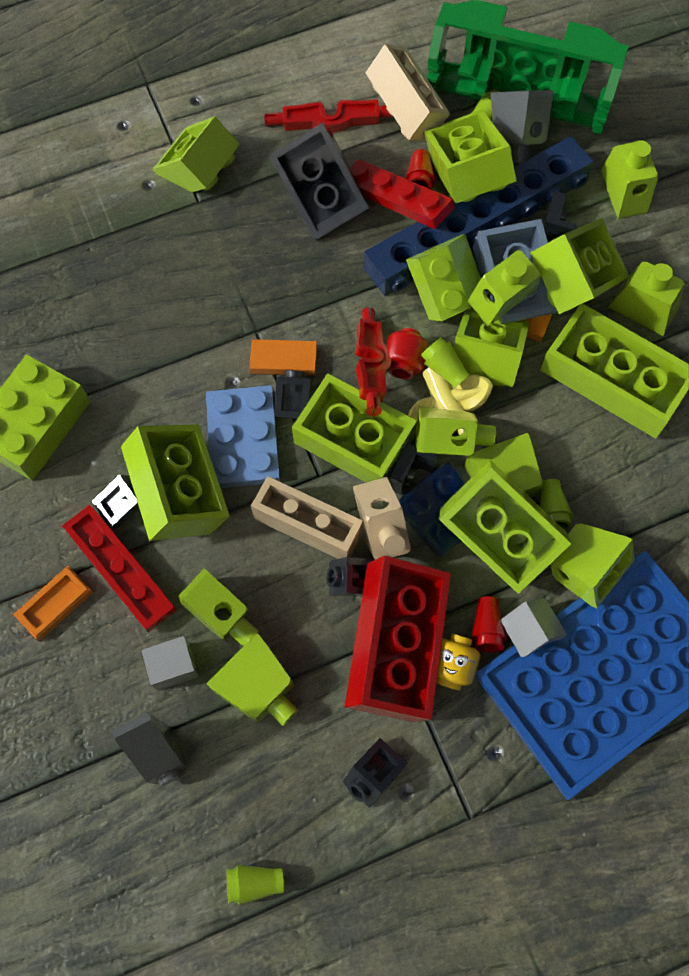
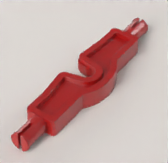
[264,99,393,133]
[355,307,391,417]

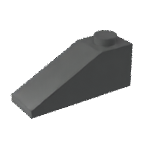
[111,712,188,787]

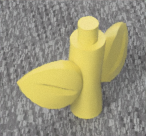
[408,368,493,435]

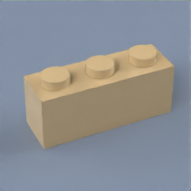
[366,44,450,141]
[251,476,363,559]

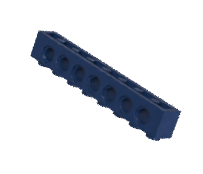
[364,136,593,296]

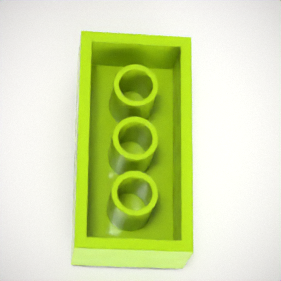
[540,304,689,439]

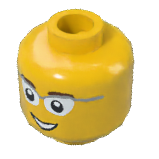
[436,633,481,691]

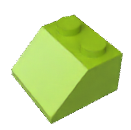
[152,116,240,192]
[406,234,481,321]
[453,308,530,387]

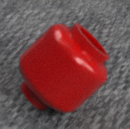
[386,328,429,380]

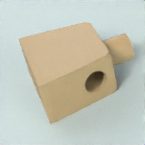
[353,477,411,560]

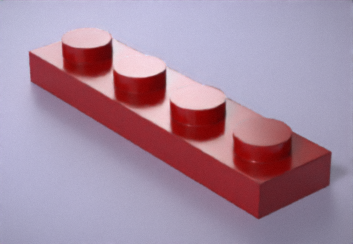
[350,159,455,229]
[62,504,177,633]

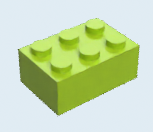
[424,110,516,204]
[530,218,630,314]
[0,354,91,481]
[292,373,417,482]
[121,424,230,541]
[439,460,571,594]

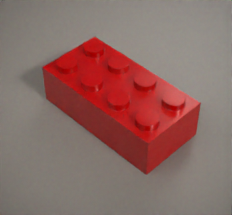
[344,555,451,722]

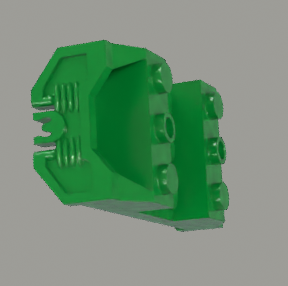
[427,0,629,135]

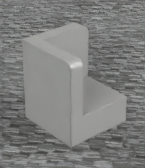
[500,598,566,657]
[142,636,199,690]

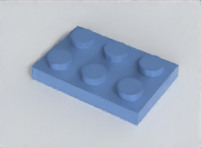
[206,385,280,488]

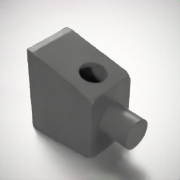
[491,90,553,163]

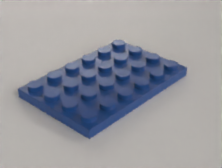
[475,550,689,800]

